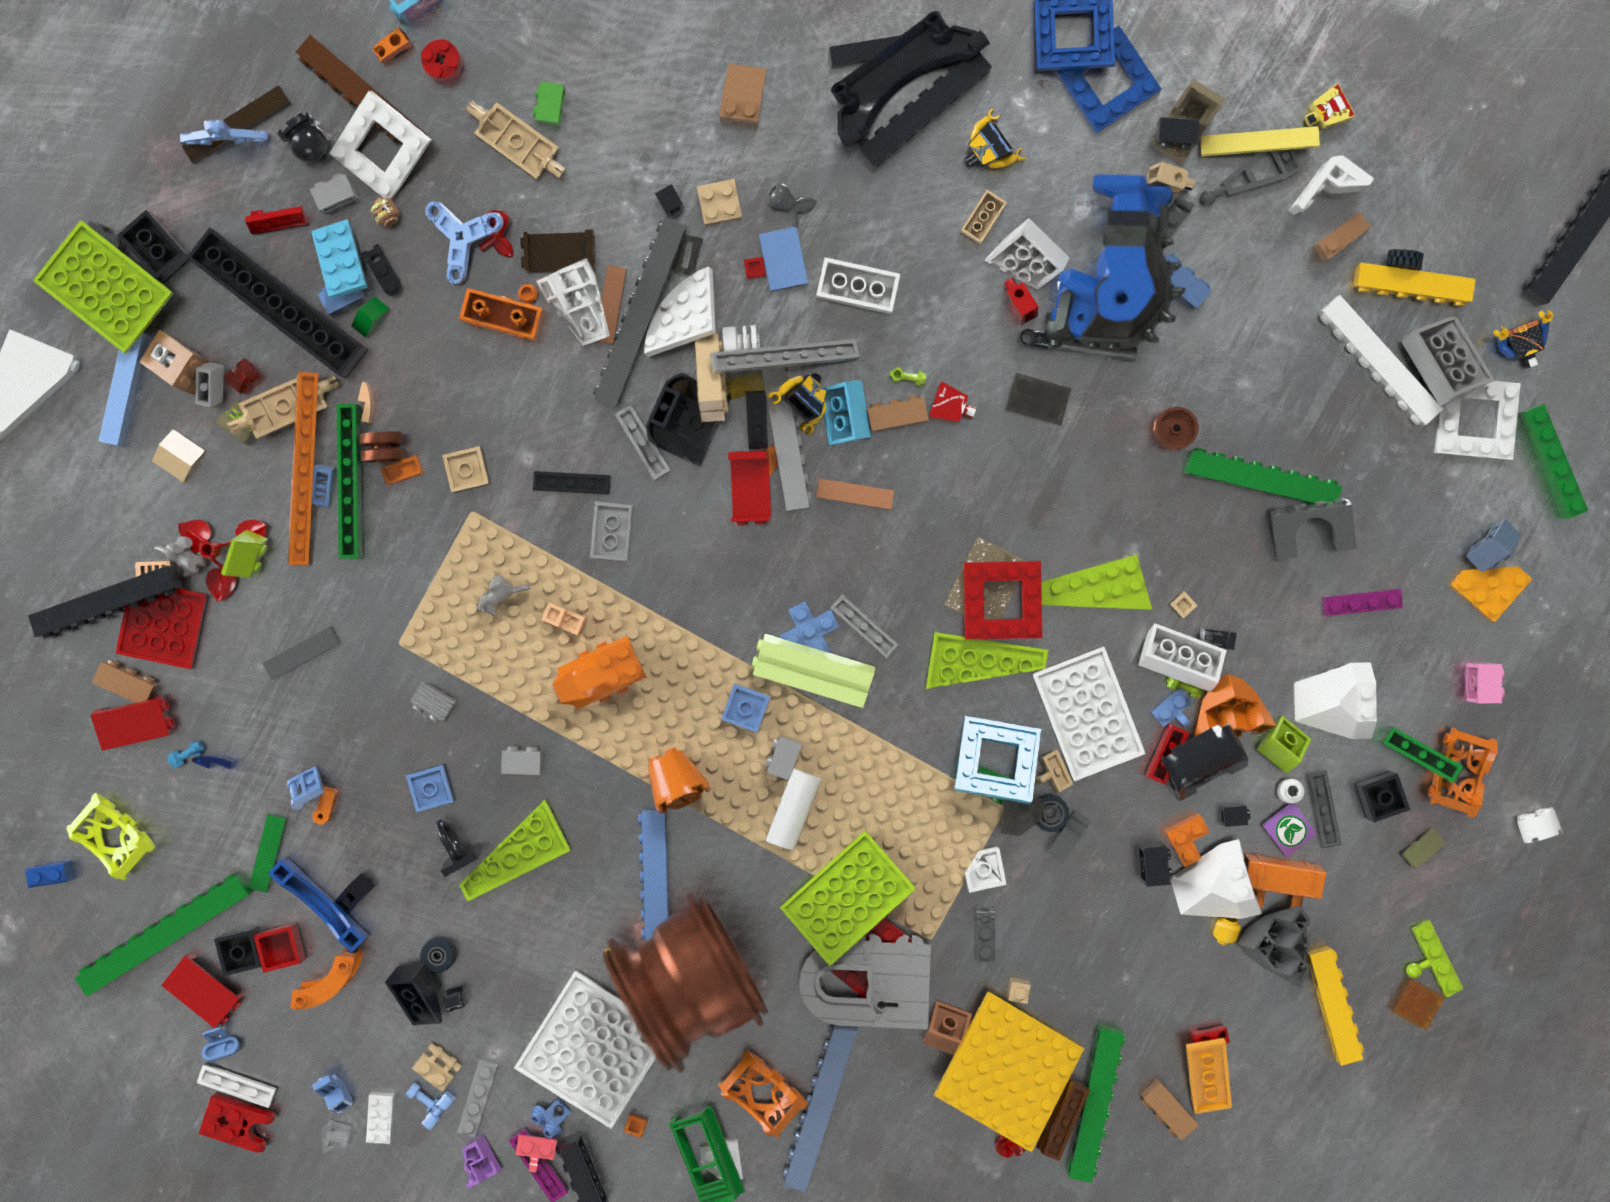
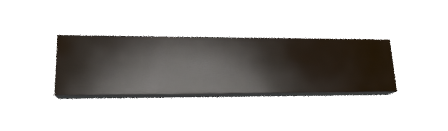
[182,85,291,164]

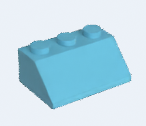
[824,380,872,445]

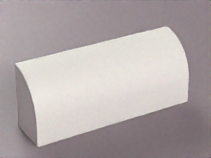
[766,767,822,850]

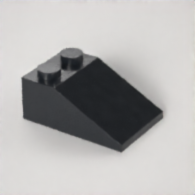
[385,964,443,1025]

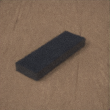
[746,391,768,449]

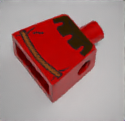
[1004,277,1039,326]

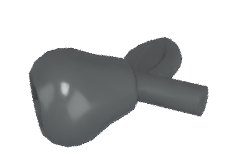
[768,183,816,226]

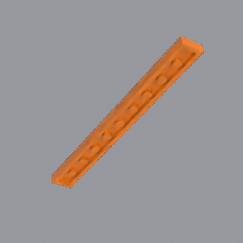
[288,372,318,565]

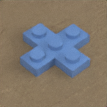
[780,602,839,653]

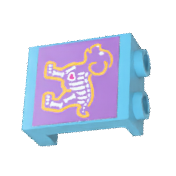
[389,0,441,24]

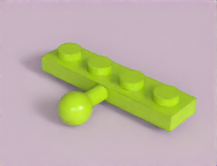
[1406,920,1464,998]

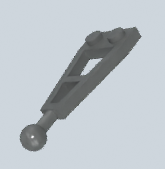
[1200,149,1304,206]

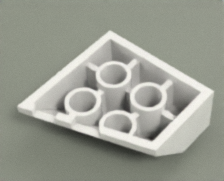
[985,218,1069,290]

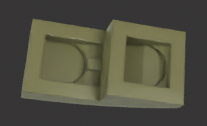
[1402,828,1446,869]

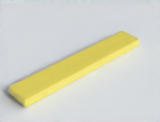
[1200,127,1320,157]

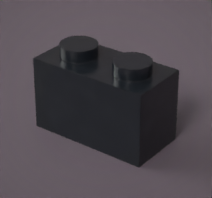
[1155,117,1199,150]

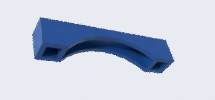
[268,856,369,953]

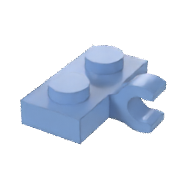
[1150,688,1193,727]

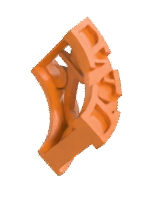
[1428,727,1498,818]
[290,948,364,1010]
[718,1050,809,1138]

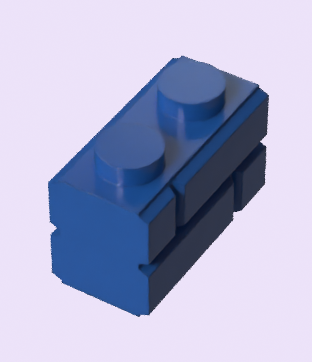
[25,861,74,888]

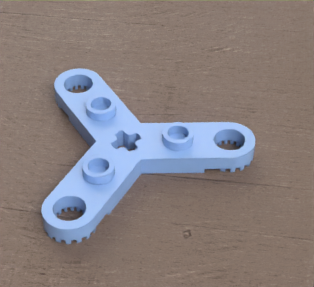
[180,120,269,145]
[425,201,503,284]

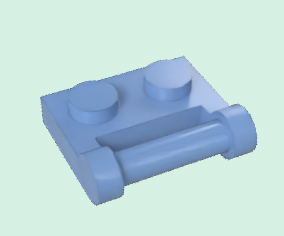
[287,766,324,810]

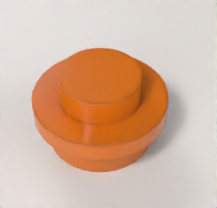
[518,284,538,304]

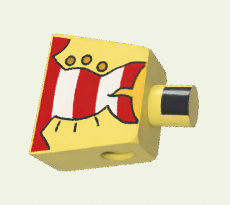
[1304,83,1356,130]

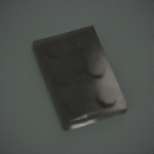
[1005,373,1072,426]

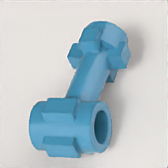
[167,741,204,769]

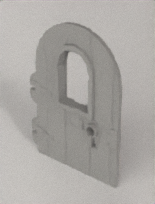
[799,934,931,1030]

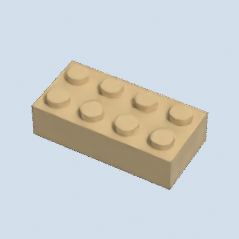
[960,190,1007,244]

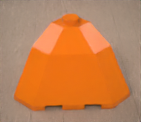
[1195,674,1276,737]

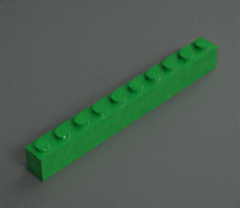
[74,873,253,997]

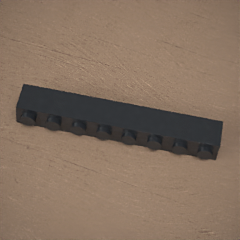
[859,52,992,171]
[1524,166,1610,305]
[28,566,182,640]

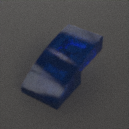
[192,755,238,769]

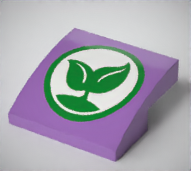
[1262,803,1317,857]

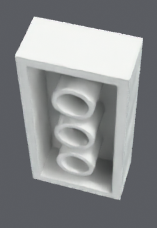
[366,1092,395,1144]

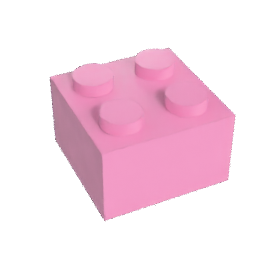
[1466,663,1505,703]

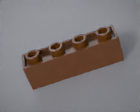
[1036,1078,1090,1161]

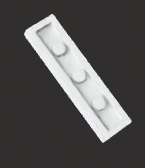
[197,1063,277,1108]

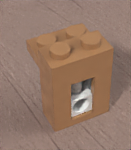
[139,330,213,395]

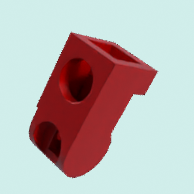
[1190,1026,1230,1044]

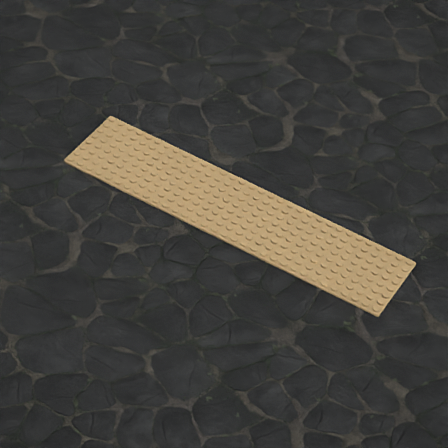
[399,512,1005,940]

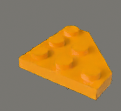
[1449,566,1532,622]

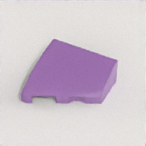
[462,1136,502,1189]

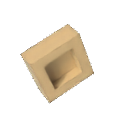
[1170,591,1198,619]

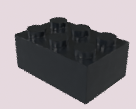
[117,210,188,282]

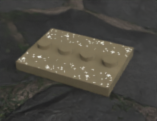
[943,536,1027,620]

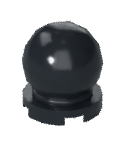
[278,111,328,162]

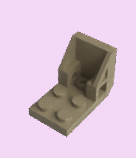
[1150,79,1226,165]

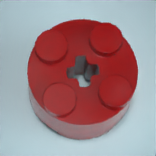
[421,39,464,83]

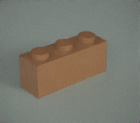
[867,395,928,432]
[92,660,159,703]
[1140,1078,1199,1141]

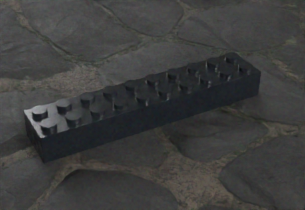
[186,227,368,379]

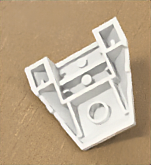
[536,258,610,346]
[1294,662,1377,739]
[1170,839,1262,919]

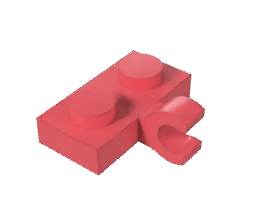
[516,1134,557,1172]

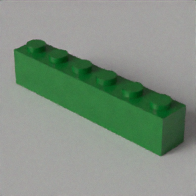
[1519,404,1589,519]

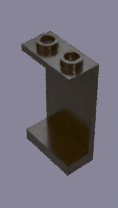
[520,229,596,273]

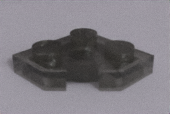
[1000,798,1044,836]

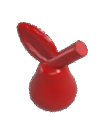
[478,210,513,257]

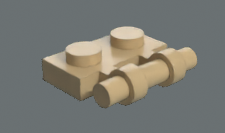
[412,1043,462,1092]

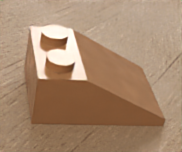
[719,64,767,127]

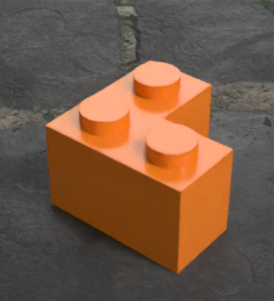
[1163,813,1210,867]

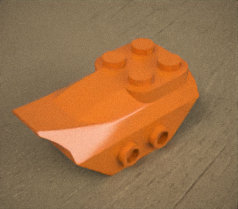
[552,635,647,710]

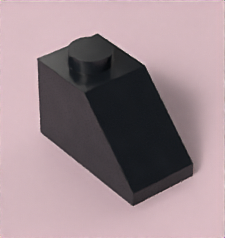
[334,873,375,914]

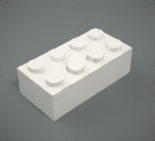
[816,258,900,315]
[1139,623,1227,692]

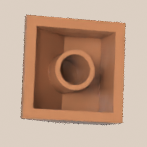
[922,1001,972,1055]

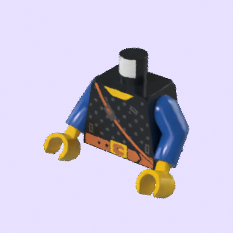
[1493,309,1554,368]

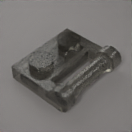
[671,235,704,276]

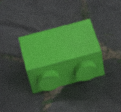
[533,81,566,127]

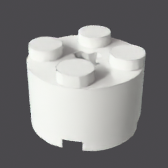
[1516,807,1563,843]

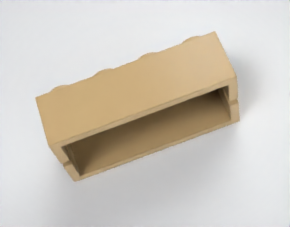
[695,334,728,422]

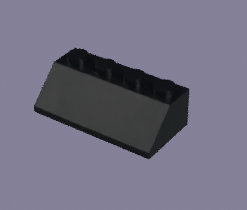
[556,1131,609,1202]

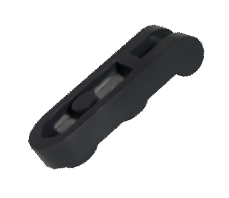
[362,244,403,297]

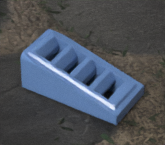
[312,465,335,507]

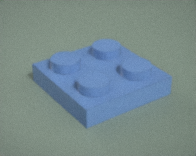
[721,683,770,733]
[406,765,454,812]

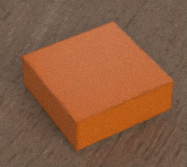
[623,1112,648,1138]

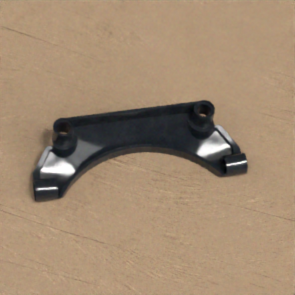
[831,11,990,150]

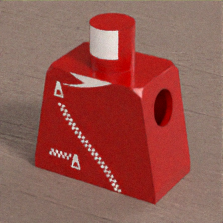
[928,382,976,423]

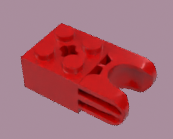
[199,1092,276,1153]

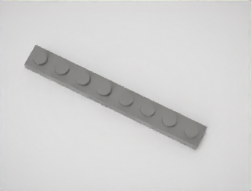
[710,339,860,374]

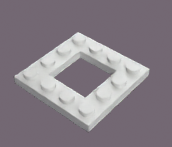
[329,91,431,200]
[1434,381,1521,460]

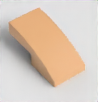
[358,382,374,424]
[541,602,587,636]

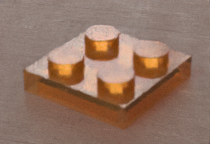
[1391,978,1445,1031]

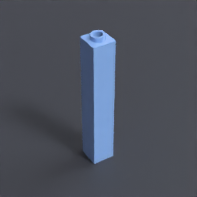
[99,333,149,447]

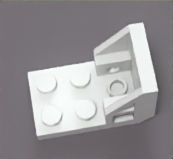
[1289,155,1374,216]

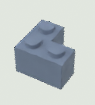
[1466,519,1521,573]

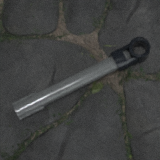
[1017,329,1137,361]

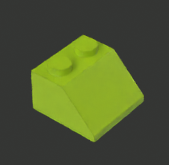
[221,530,268,578]
[1257,715,1311,773]

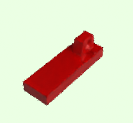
[245,206,308,235]

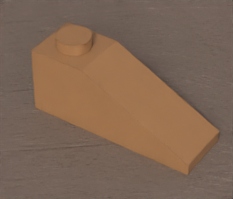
[1313,212,1371,262]

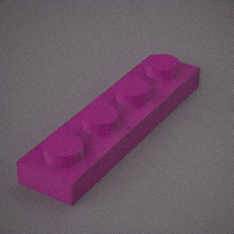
[1323,589,1403,616]
[509,1128,568,1202]

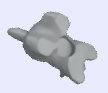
[154,536,207,577]
[477,575,530,616]

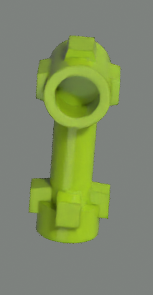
[890,367,926,386]
[1167,677,1203,698]

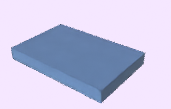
[759,226,808,291]

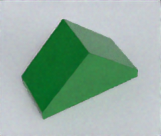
[351,296,390,338]

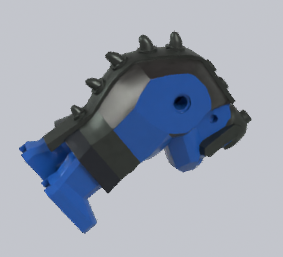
[1045,174,1186,350]

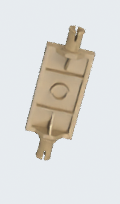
[465,101,567,180]
[227,376,339,439]

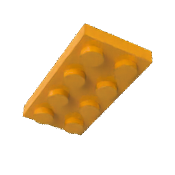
[1186,1038,1232,1114]

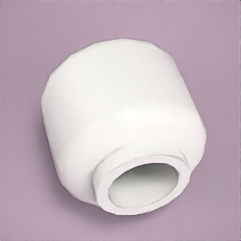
[1277,779,1304,804]

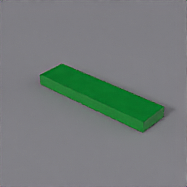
[248,814,287,893]

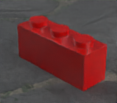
[1145,723,1190,785]

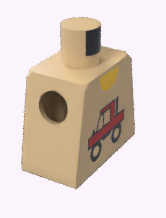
[1146,162,1195,193]

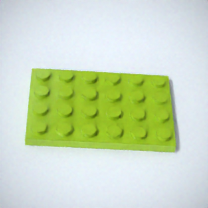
[33,220,174,354]
[780,831,917,966]

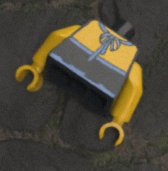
[965,109,1026,168]
[767,373,827,434]

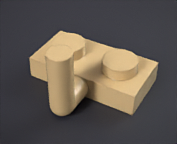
[1034,750,1073,793]

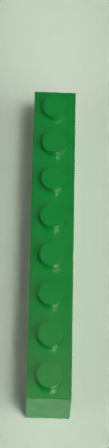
[336,404,363,559]
[1184,448,1343,504]
[1067,1024,1126,1183]

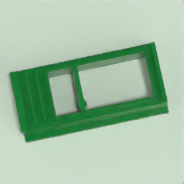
[668,1106,745,1202]

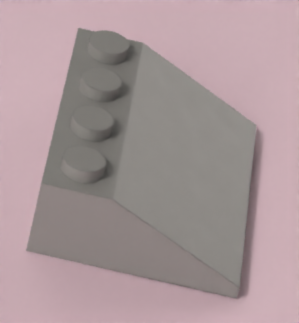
[1401,315,1495,407]

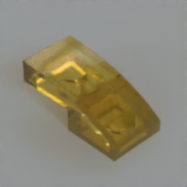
[726,371,765,401]

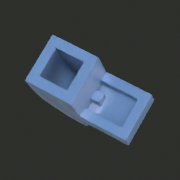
[312,1074,354,1114]

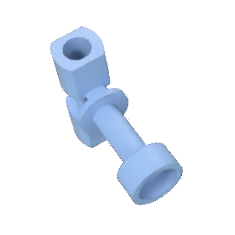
[405,1082,455,1130]

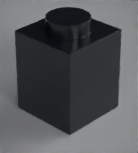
[655,184,684,217]
[1220,804,1251,827]

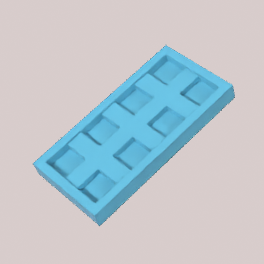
[311,219,368,300]

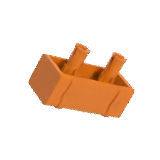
[459,288,546,343]
[1244,853,1326,908]

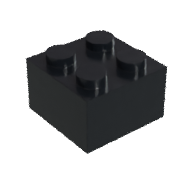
[1355,771,1410,823]
[1138,841,1173,887]
[214,926,262,977]

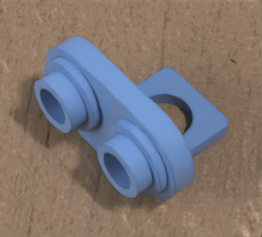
[202,1027,240,1062]
[530,1098,571,1139]

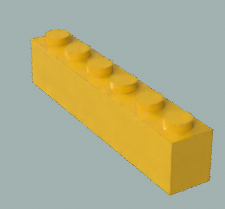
[1353,263,1476,307]
[1306,946,1364,1066]

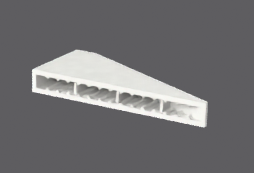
[0,329,80,441]

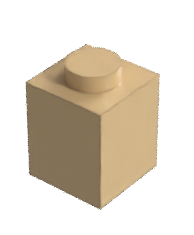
[1006,977,1031,1004]

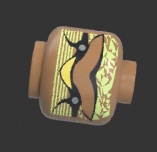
[371,197,400,227]

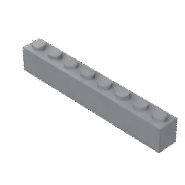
[761,367,812,512]

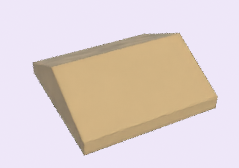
[152,429,205,483]

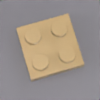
[697,179,742,225]
[442,446,490,493]

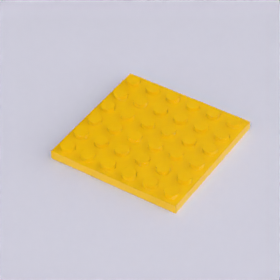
[933,992,1084,1152]

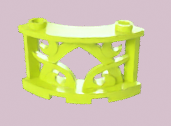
[66,793,155,881]

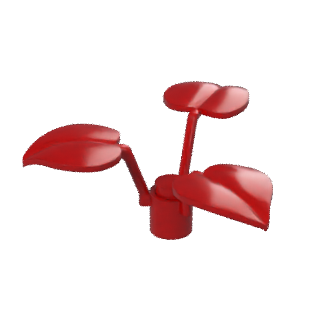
[178,520,267,602]

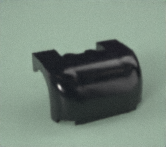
[646,373,731,466]
[1160,722,1248,801]

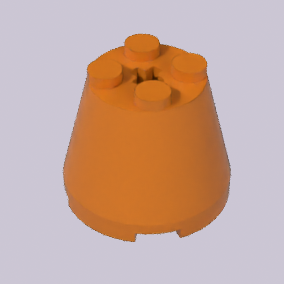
[648,748,711,814]

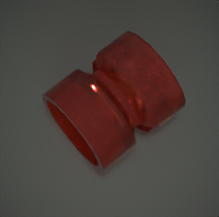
[224,358,261,394]

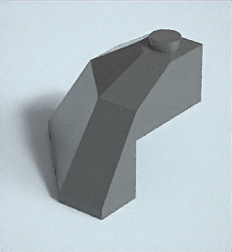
[1237,906,1310,987]

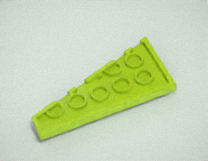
[1042,555,1153,610]
[925,632,1048,689]
[459,799,571,902]

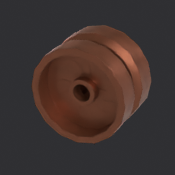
[1152,407,1199,451]
[359,431,404,463]

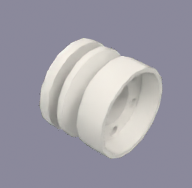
[723,325,760,351]

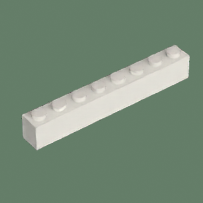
[1318,295,1443,426]

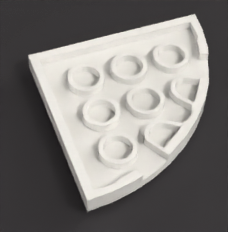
[644,266,716,357]

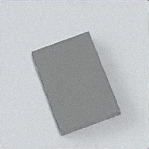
[590,501,634,562]

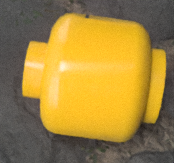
[1213,917,1241,945]

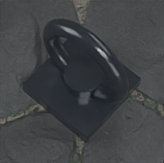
[436,819,482,878]

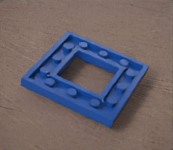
[1035,0,1115,71]
[1055,25,1162,133]

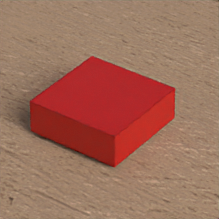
[744,257,766,280]

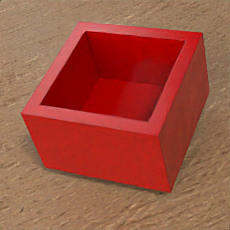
[254,922,306,973]

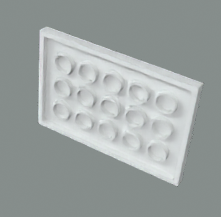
[1032,646,1145,781]

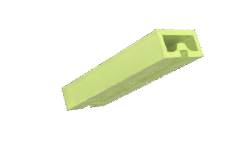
[751,634,875,708]

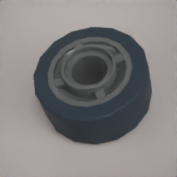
[1032,794,1069,832]

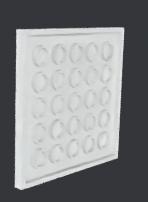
[514,970,656,1129]

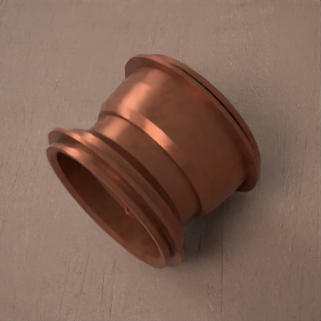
[603,893,768,1073]

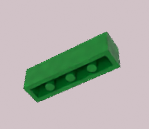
[1383,727,1464,783]

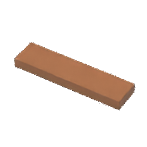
[595,265,627,345]
[816,478,894,510]

